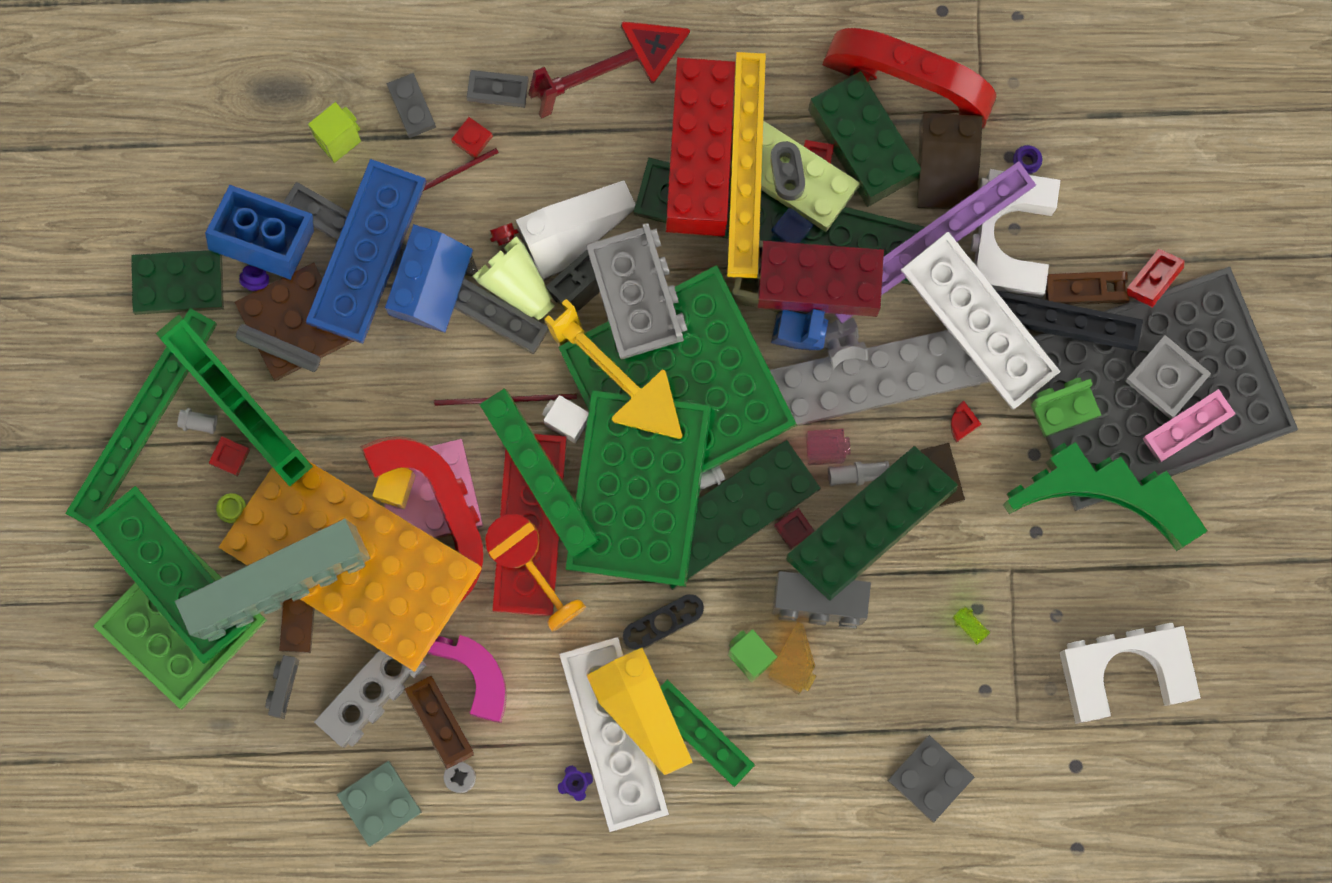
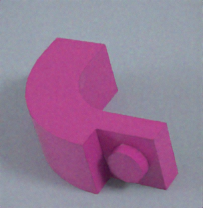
[427,635,507,723]

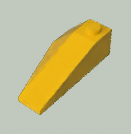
[587,648,693,775]

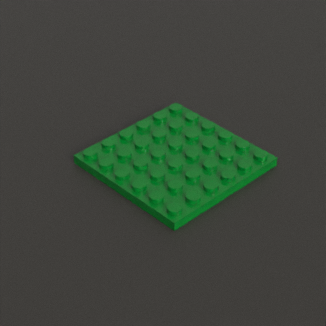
[558,265,797,474]

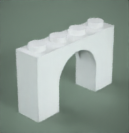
[971,169,1060,299]
[1060,623,1201,724]

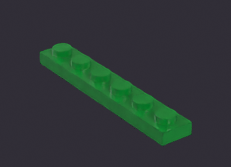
[479,388,599,557]

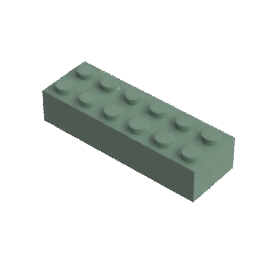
[175,519,371,642]

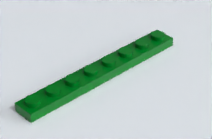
[65,308,217,527]

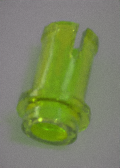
[952,606,991,645]

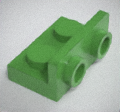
[1031,377,1101,438]

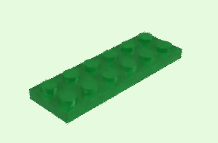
[88,486,252,664]

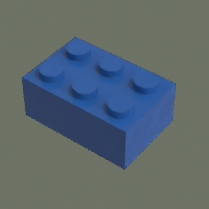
[205,185,314,280]

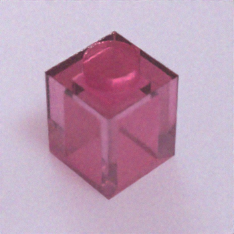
[806,429,850,466]

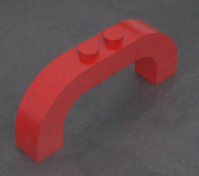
[822,28,997,129]
[360,437,484,604]

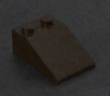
[917,113,982,209]

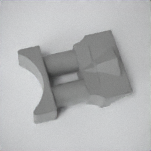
[824,318,868,369]

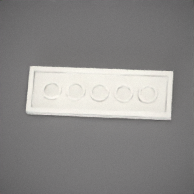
[901,232,1060,409]
[559,637,669,832]

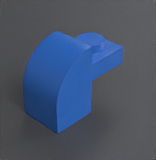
[771,309,829,350]

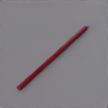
[423,148,499,191]
[434,393,577,406]

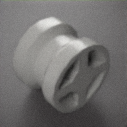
[443,762,476,793]

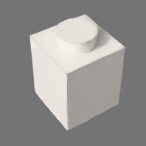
[542,395,589,444]

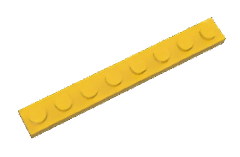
[727,52,766,278]

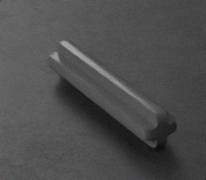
[236,324,321,372]

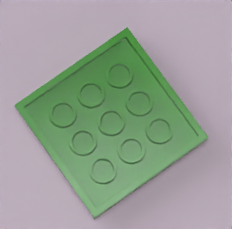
[93,539,267,710]

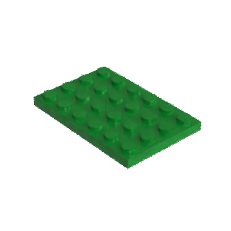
[565,390,712,587]

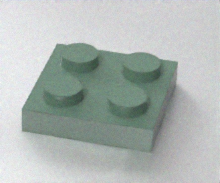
[337,761,422,847]

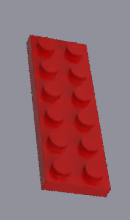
[492,434,567,616]

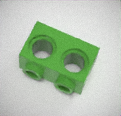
[728,629,777,682]

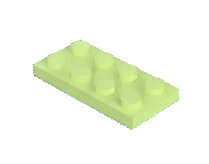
[730,121,860,232]

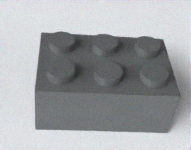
[772,571,871,629]

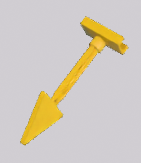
[544,299,682,439]

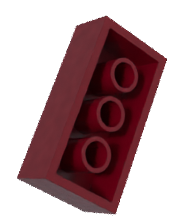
[757,241,884,317]

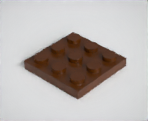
[234,262,354,381]

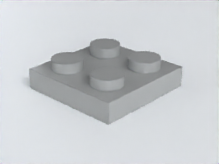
[1125,335,1211,419]

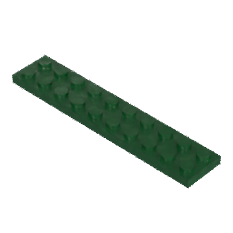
[634,157,925,286]

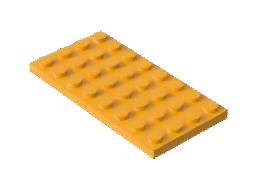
[219,461,482,672]

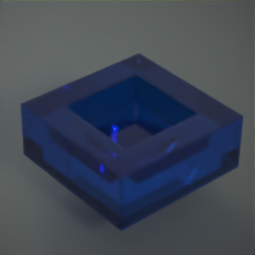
[771,207,813,243]

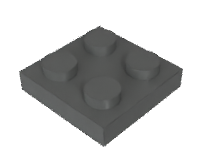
[887,735,975,823]

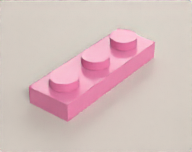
[1142,389,1236,463]

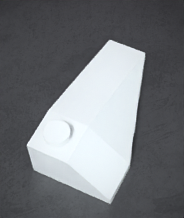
[516,180,636,280]

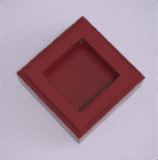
[774,508,815,550]

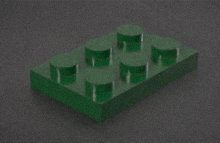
[131,250,224,315]

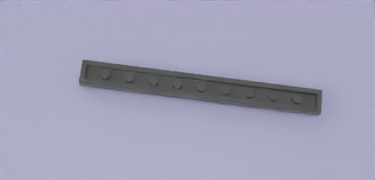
[283,182,549,354]

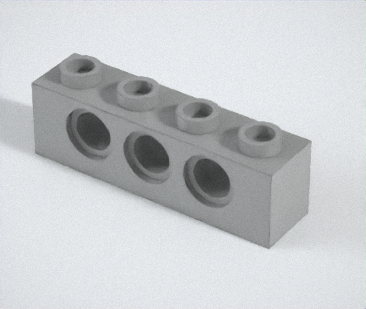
[314,650,427,748]

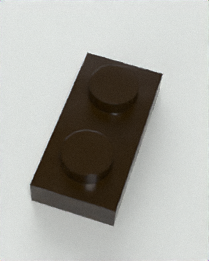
[920,443,965,508]

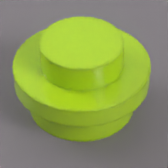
[216,493,246,524]

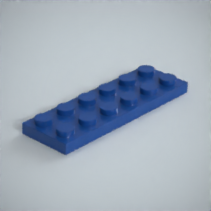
[306,159,427,344]

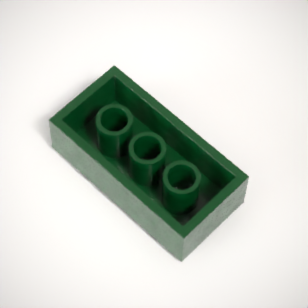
[808,71,921,207]

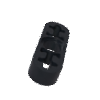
[623,594,704,651]

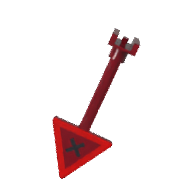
[528,22,690,119]

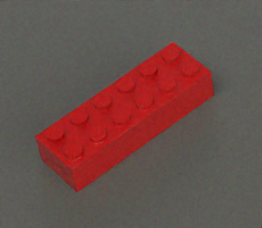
[666,57,736,236]

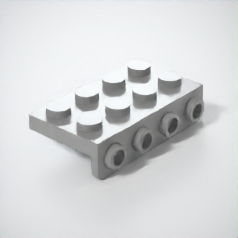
[586,223,687,360]

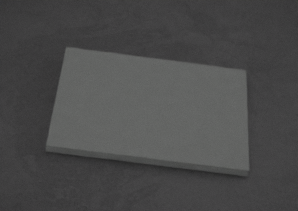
[1030,267,1298,511]

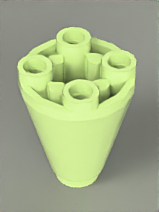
[473,236,555,321]

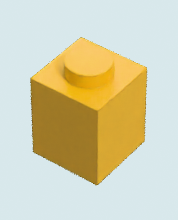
[372,467,416,510]

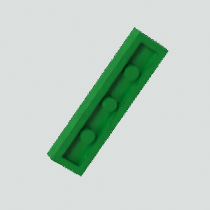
[660,679,755,787]

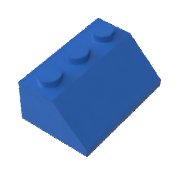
[385,224,473,333]

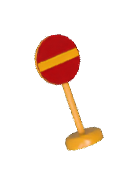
[485,514,586,632]

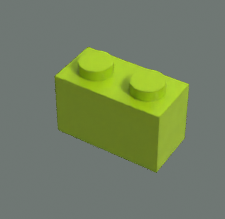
[308,102,361,163]

